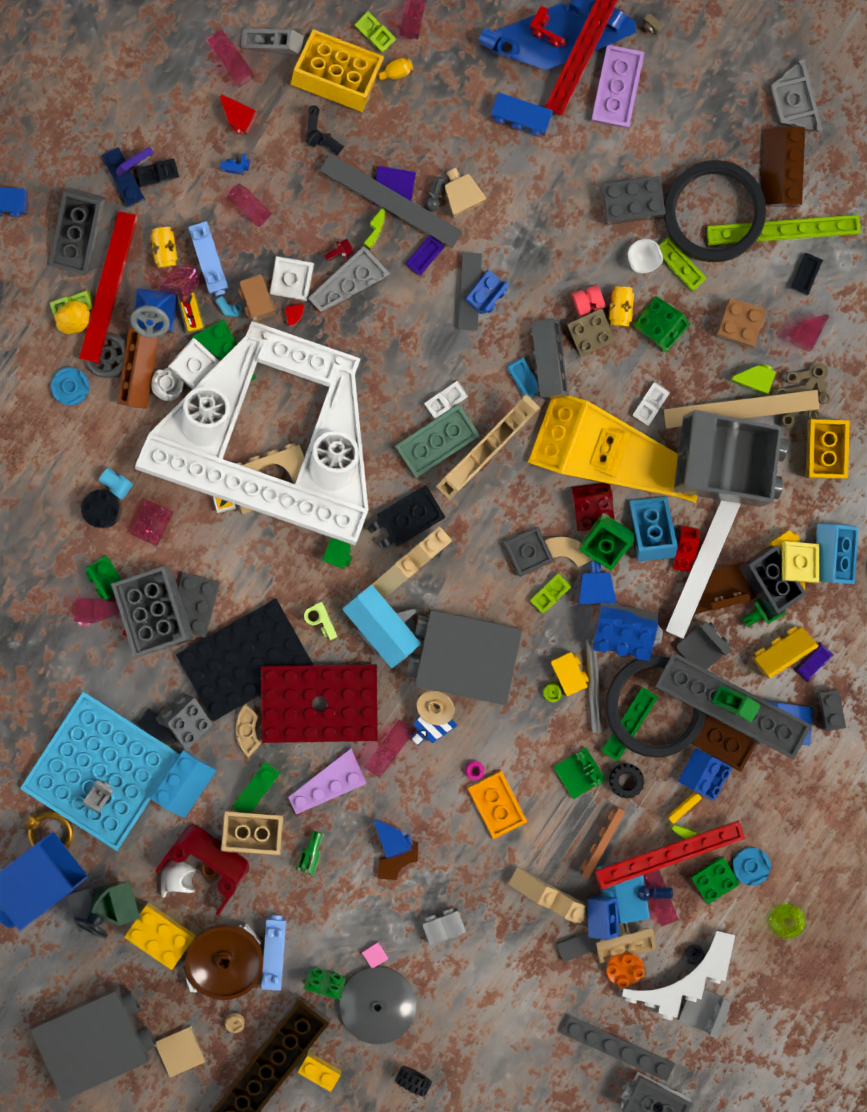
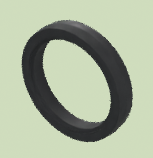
[664,160,766,262]
[605,656,706,758]

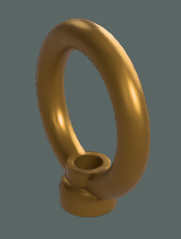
[23,811,74,849]

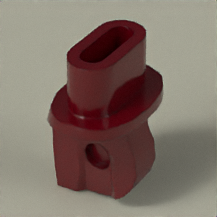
[324,239,354,261]

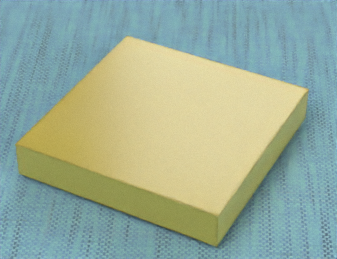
[782,541,819,583]

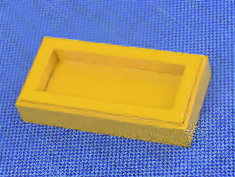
[667,792,702,824]

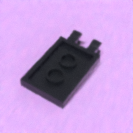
[368,485,446,549]

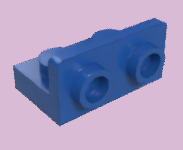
[464,270,509,314]

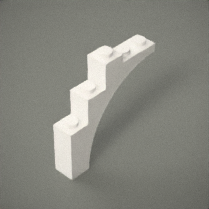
[622,931,735,1020]

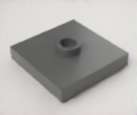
[503,526,554,577]

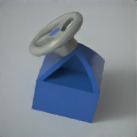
[131,289,178,338]

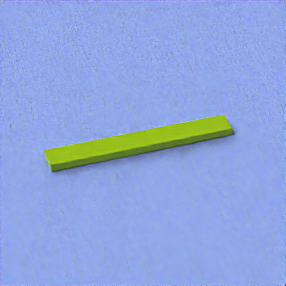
[706,215,861,246]

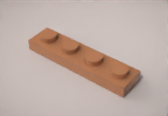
[580,806,626,879]

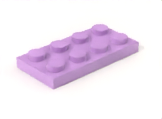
[591,45,645,129]

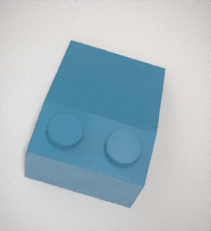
[629,496,677,562]

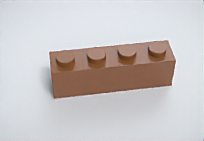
[117,328,158,409]

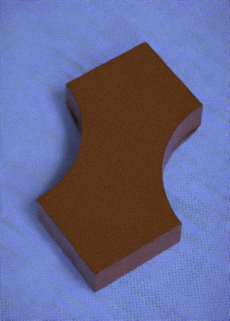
[378,842,419,880]

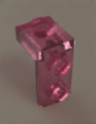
[227,183,272,227]

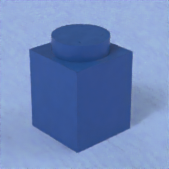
[0,831,89,931]

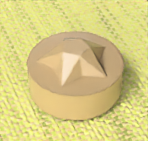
[225,1013,245,1033]

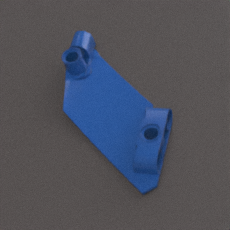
[478,0,637,70]

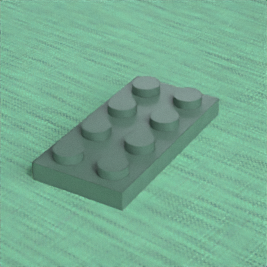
[395,404,480,478]

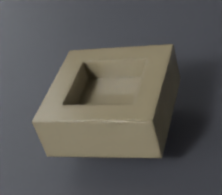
[643,13,664,36]

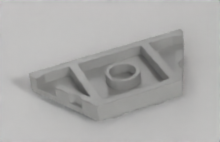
[770,59,823,132]

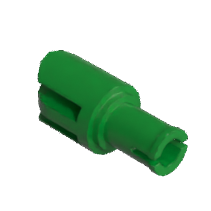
[296,831,324,876]

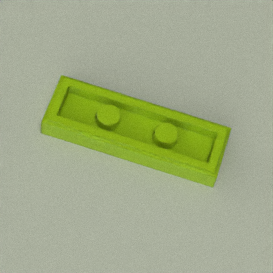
[659,237,707,292]

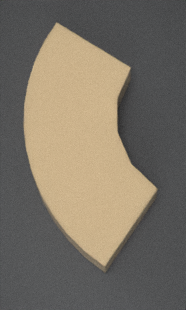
[545,537,593,567]
[236,703,261,758]

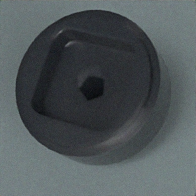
[684,944,704,965]

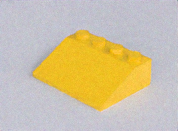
[291,29,384,112]

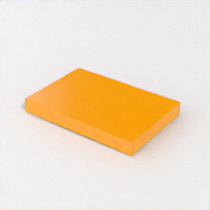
[467,771,527,839]

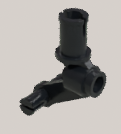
[305,105,344,156]

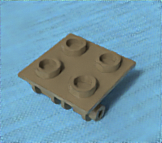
[567,308,615,357]

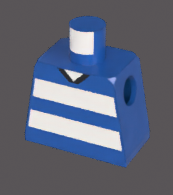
[411,704,458,746]

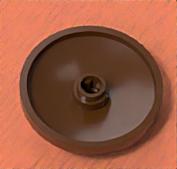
[185,924,263,1000]

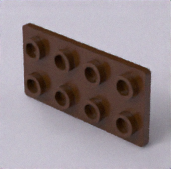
[683,561,756,615]

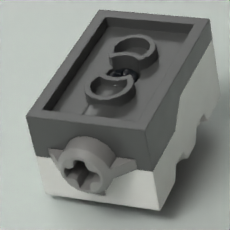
[621,1072,693,1112]

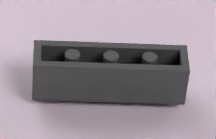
[530,318,569,400]

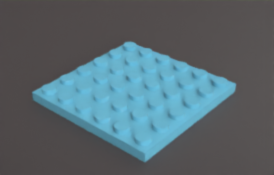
[20,691,180,851]

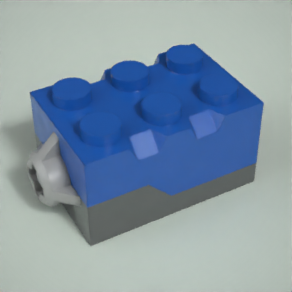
[593,602,663,661]

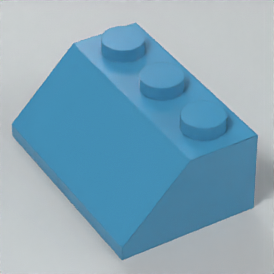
[816,524,859,584]
[151,749,217,818]
[597,862,650,924]

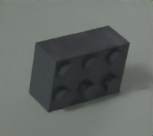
[739,545,807,616]

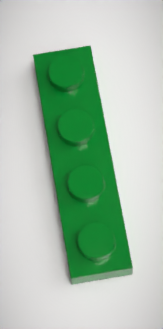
[601,687,659,762]

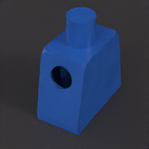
[578,561,616,604]

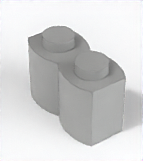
[422,907,466,946]

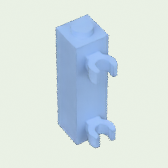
[188,221,229,297]
[261,914,287,991]

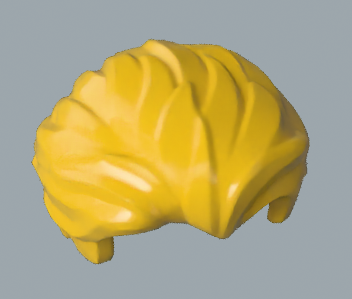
[54,301,90,334]

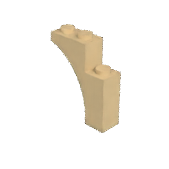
[372,526,452,599]

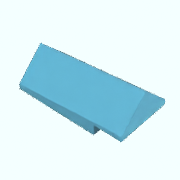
[342,585,421,668]

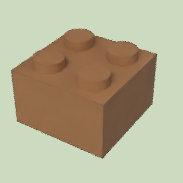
[238,274,276,322]
[715,297,767,349]

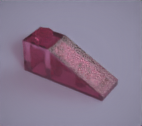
[206,30,255,88]
[74,598,120,627]

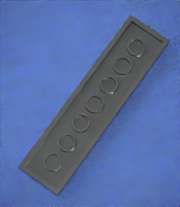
[655,652,812,760]

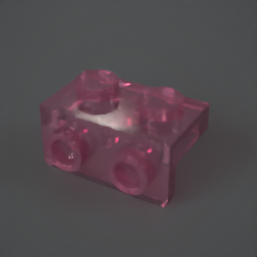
[130,499,173,546]

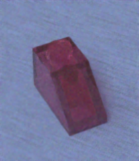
[399,0,427,40]
[788,314,829,352]

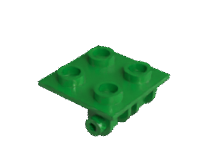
[554,747,606,800]
[691,856,740,905]
[303,967,346,1000]

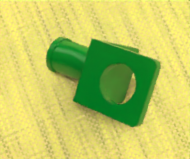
[742,599,787,628]

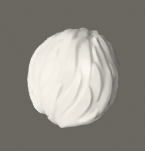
[151,367,184,401]

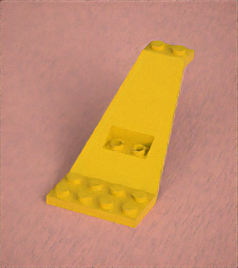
[528,395,698,504]

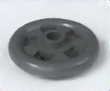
[86,333,127,378]

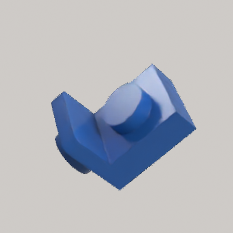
[220,153,250,176]

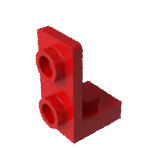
[530,5,566,48]
[673,525,700,572]

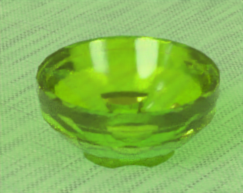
[770,903,806,939]

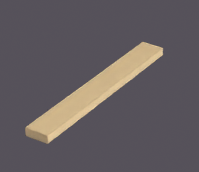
[663,389,819,428]

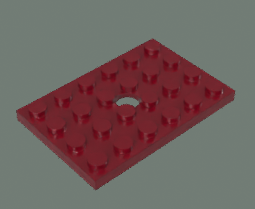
[261,664,378,743]

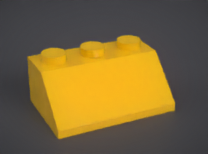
[752,625,819,678]

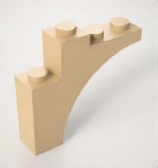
[508,867,588,927]

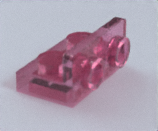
[160,266,199,302]

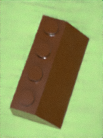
[761,126,805,208]

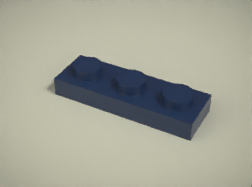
[102,147,145,208]

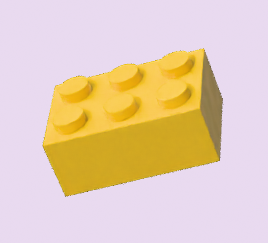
[806,419,850,479]
[124,902,196,970]

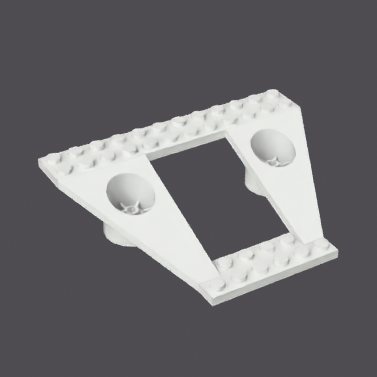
[135,321,368,546]

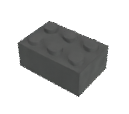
[601,176,665,226]

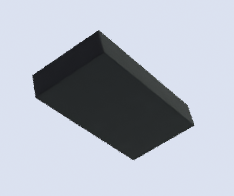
[790,252,823,296]

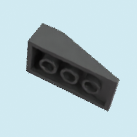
[49,188,106,275]

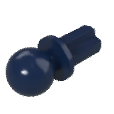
[637,885,673,901]

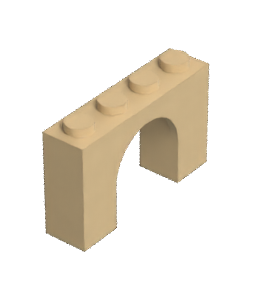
[236,443,305,515]

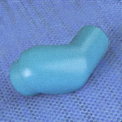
[215,296,243,317]

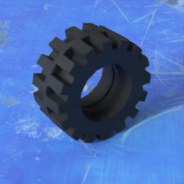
[609,763,645,799]
[395,1066,432,1097]

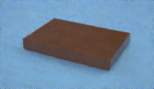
[691,715,758,772]

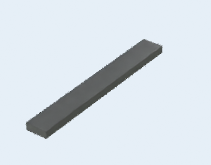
[320,154,462,249]

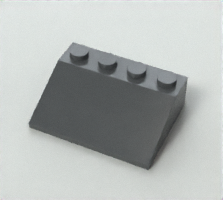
[111,566,194,658]

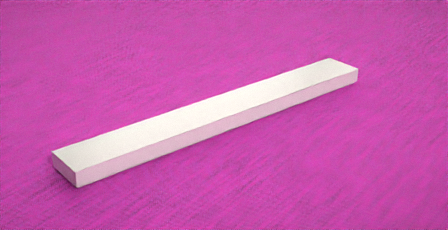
[665,500,741,639]

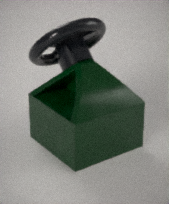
[73,881,140,938]

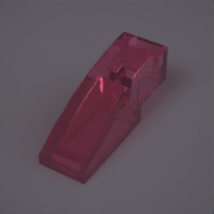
[364,719,414,778]

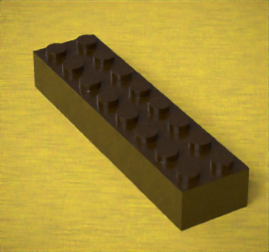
[209,995,330,1112]

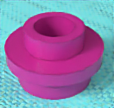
[465,761,485,780]

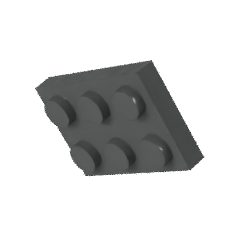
[178,572,220,638]

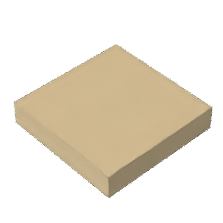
[156,1026,206,1078]

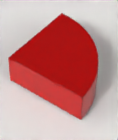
[285,304,304,327]

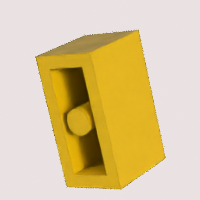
[550,651,589,697]
[297,1051,341,1092]

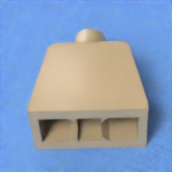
[444,168,487,218]

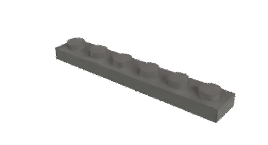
[562,1015,675,1081]

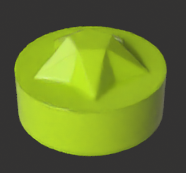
[543,682,563,702]

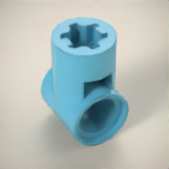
[98,467,134,500]

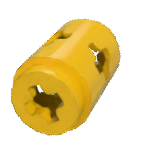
[151,227,178,268]
[609,286,634,327]

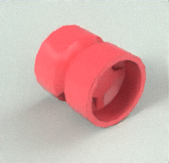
[571,284,605,316]

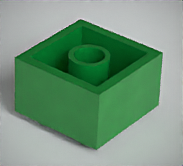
[579,513,635,571]

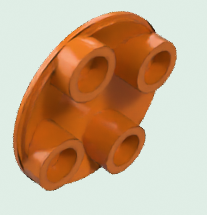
[606,952,645,989]

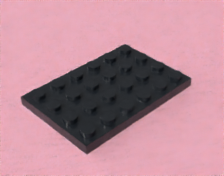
[176,598,314,721]

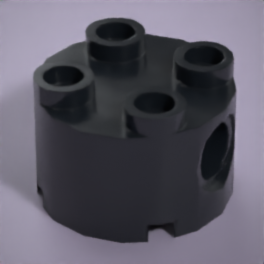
[81,490,122,528]

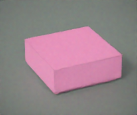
[362,942,388,968]

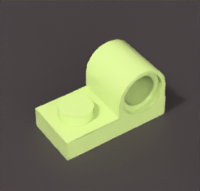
[304,602,338,640]

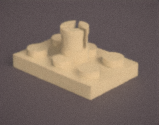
[596,923,656,964]

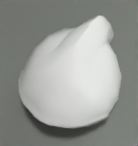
[161,859,196,898]

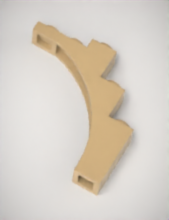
[436,394,540,500]

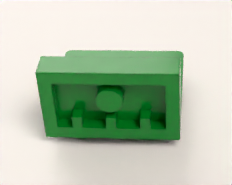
[633,296,690,353]

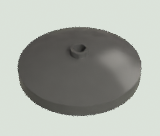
[339,966,416,1044]

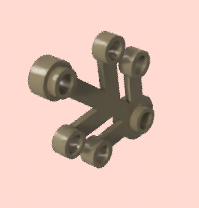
[776,363,831,429]

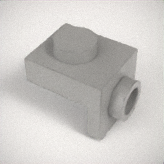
[82,780,113,814]

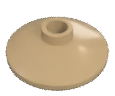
[417,690,455,725]

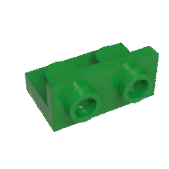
[85,555,122,600]

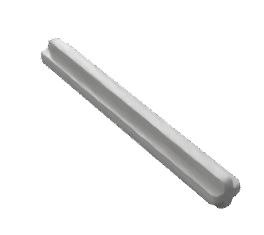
[585,638,603,733]

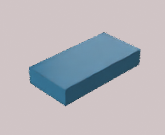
[507,357,539,398]

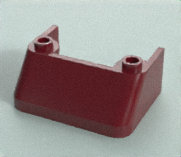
[155,824,250,915]

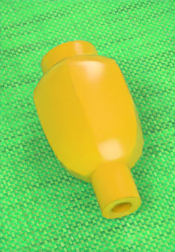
[378,58,414,80]

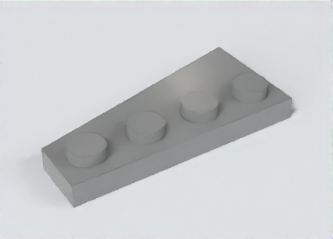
[308,246,390,313]

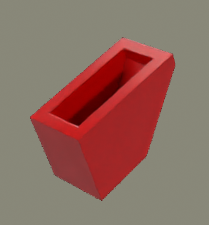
[220,94,257,135]

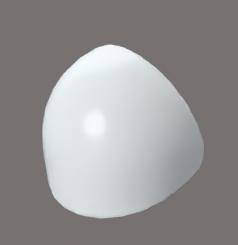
[628,239,663,273]

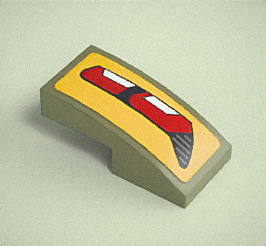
[177,289,206,334]

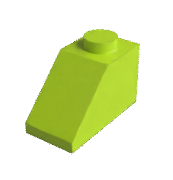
[730,364,776,395]

